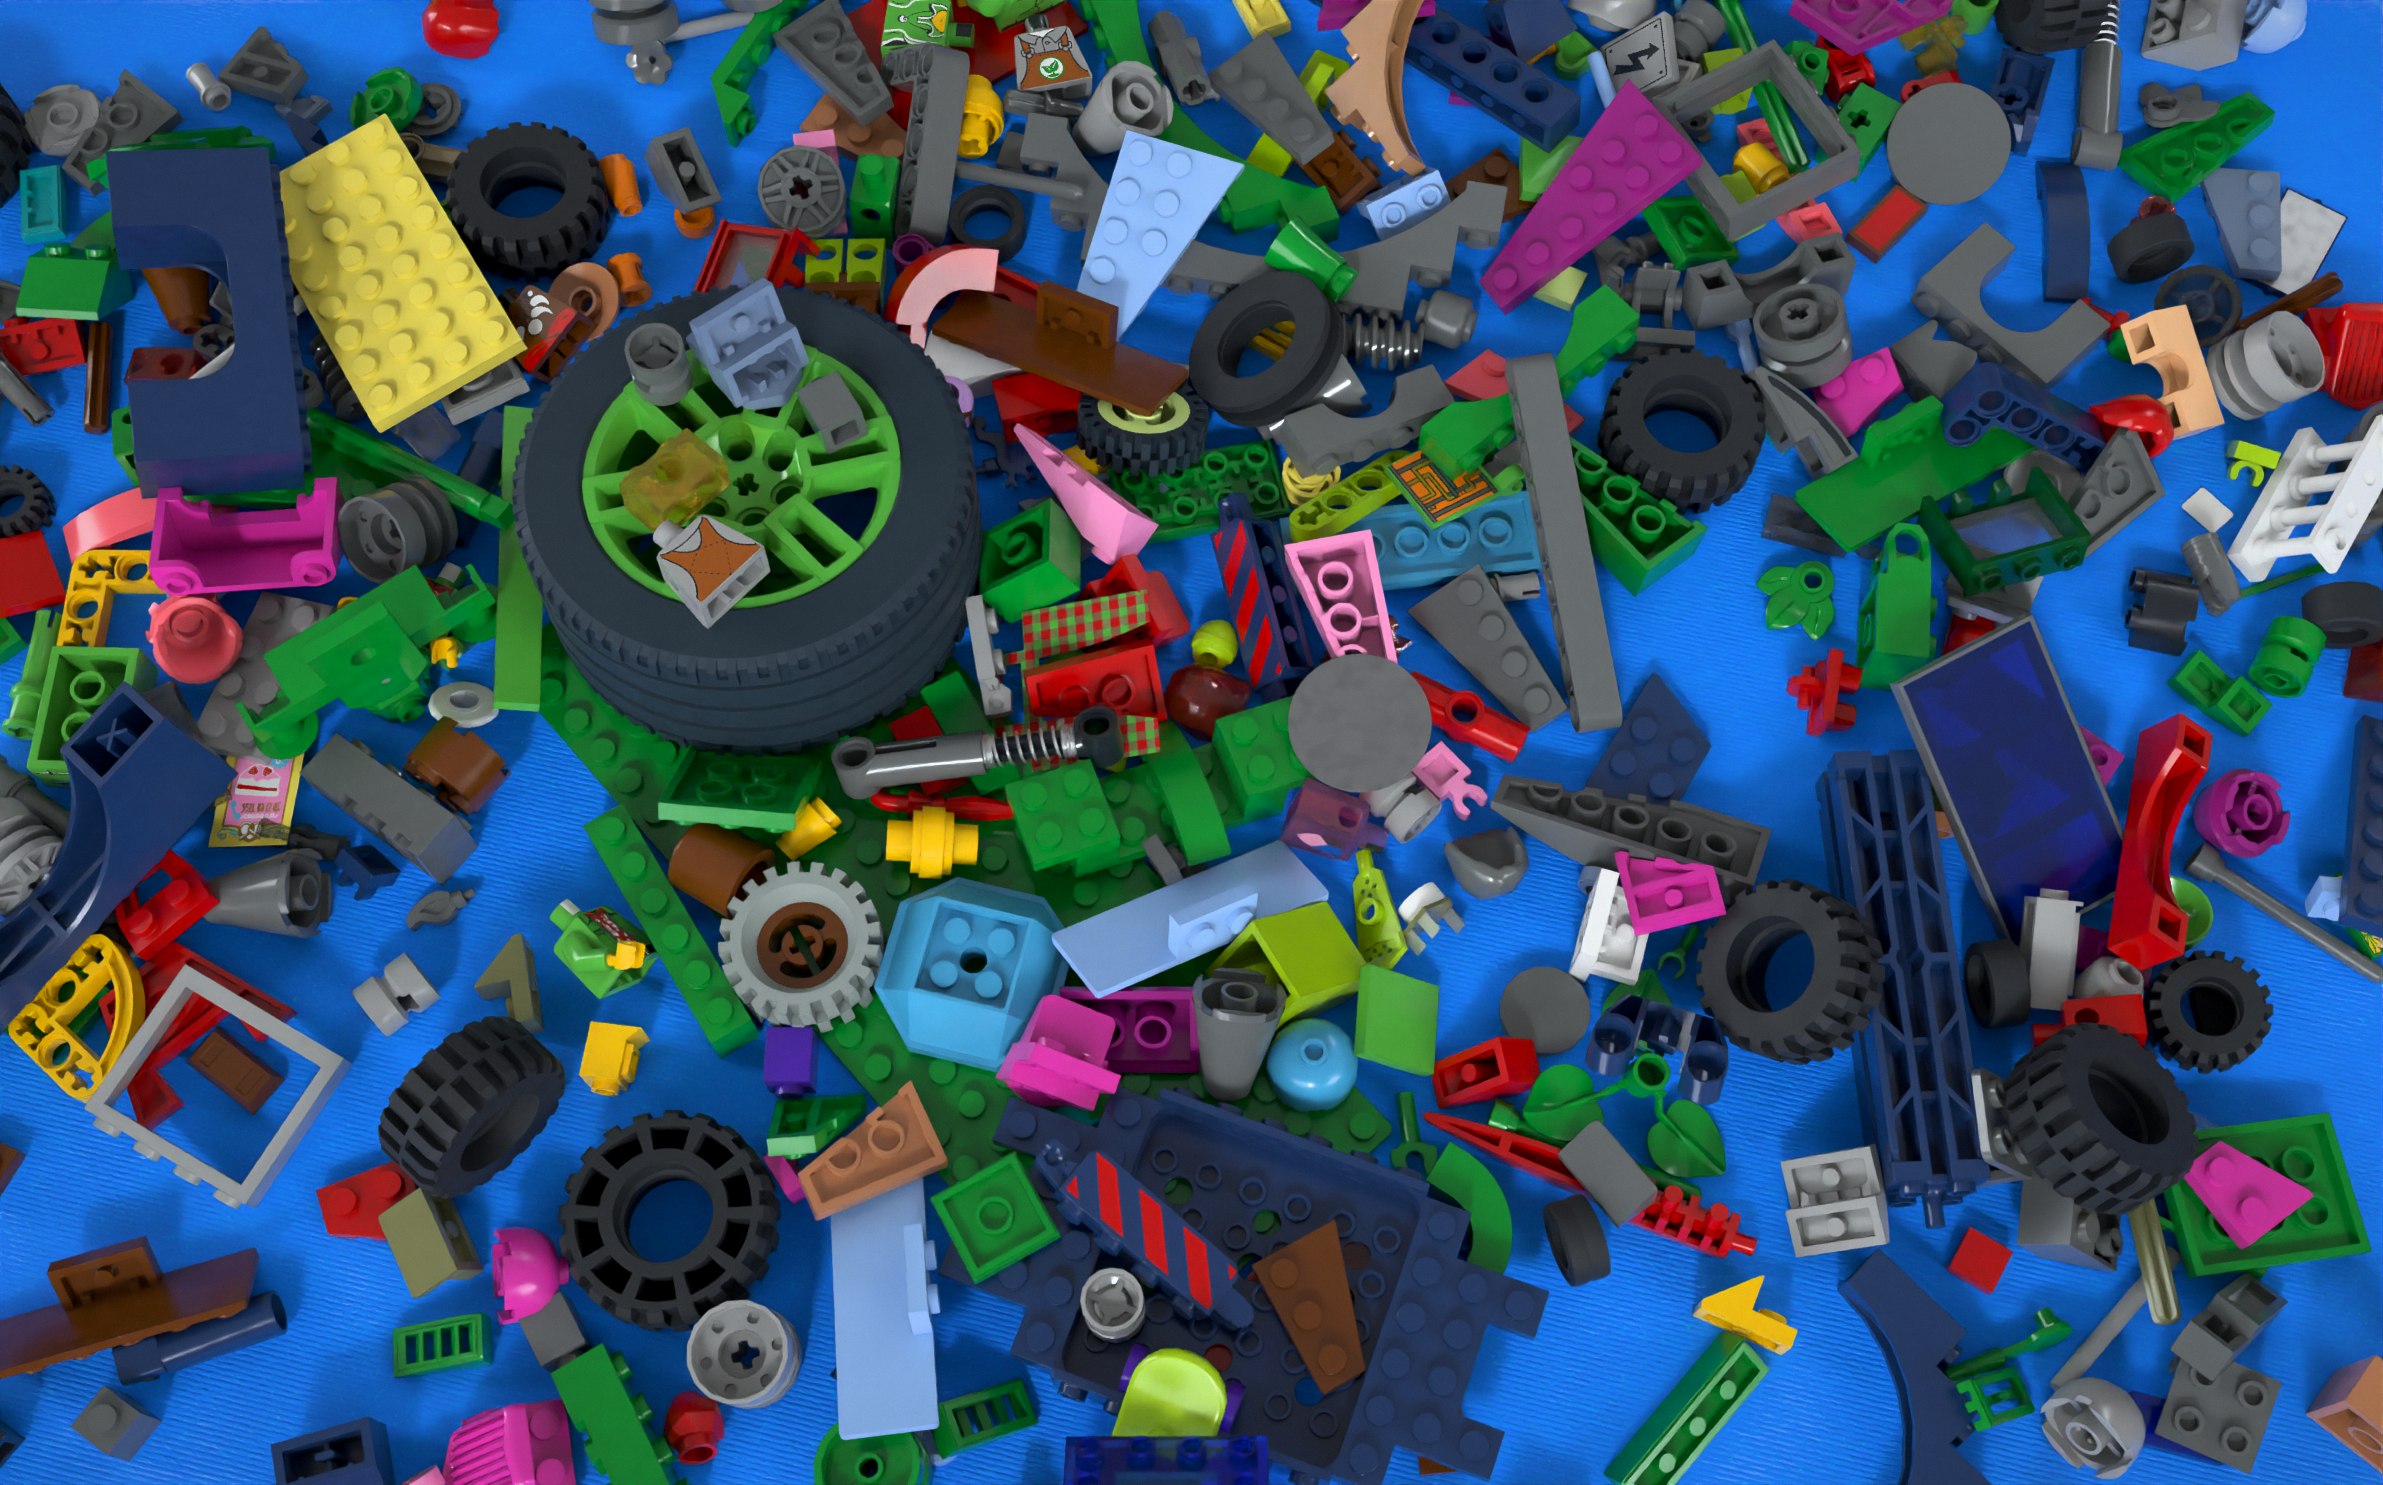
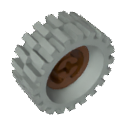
[718,861,887,1033]

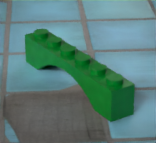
[1418,284,1640,481]
[583,803,761,1059]

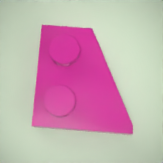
[1811,347,1904,440]
[1614,851,1726,936]
[2184,1141,2314,1249]

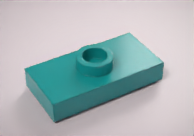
[19,164,68,245]

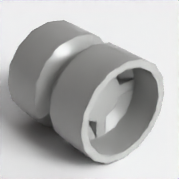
[1358,772,1443,844]
[351,952,441,1038]
[1080,1268,1146,1343]

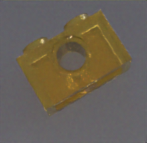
[619,428,730,532]

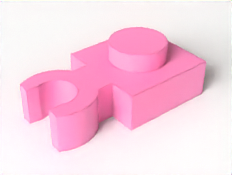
[1412,741,1487,821]

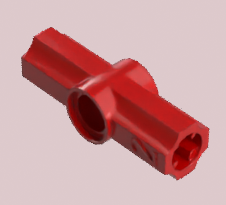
[1411,670,1531,764]

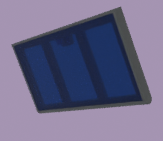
[1890,613,2124,948]

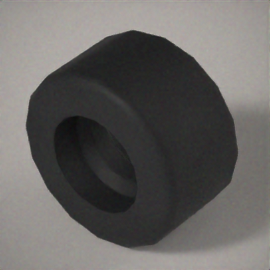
[2301,581,2383,649]

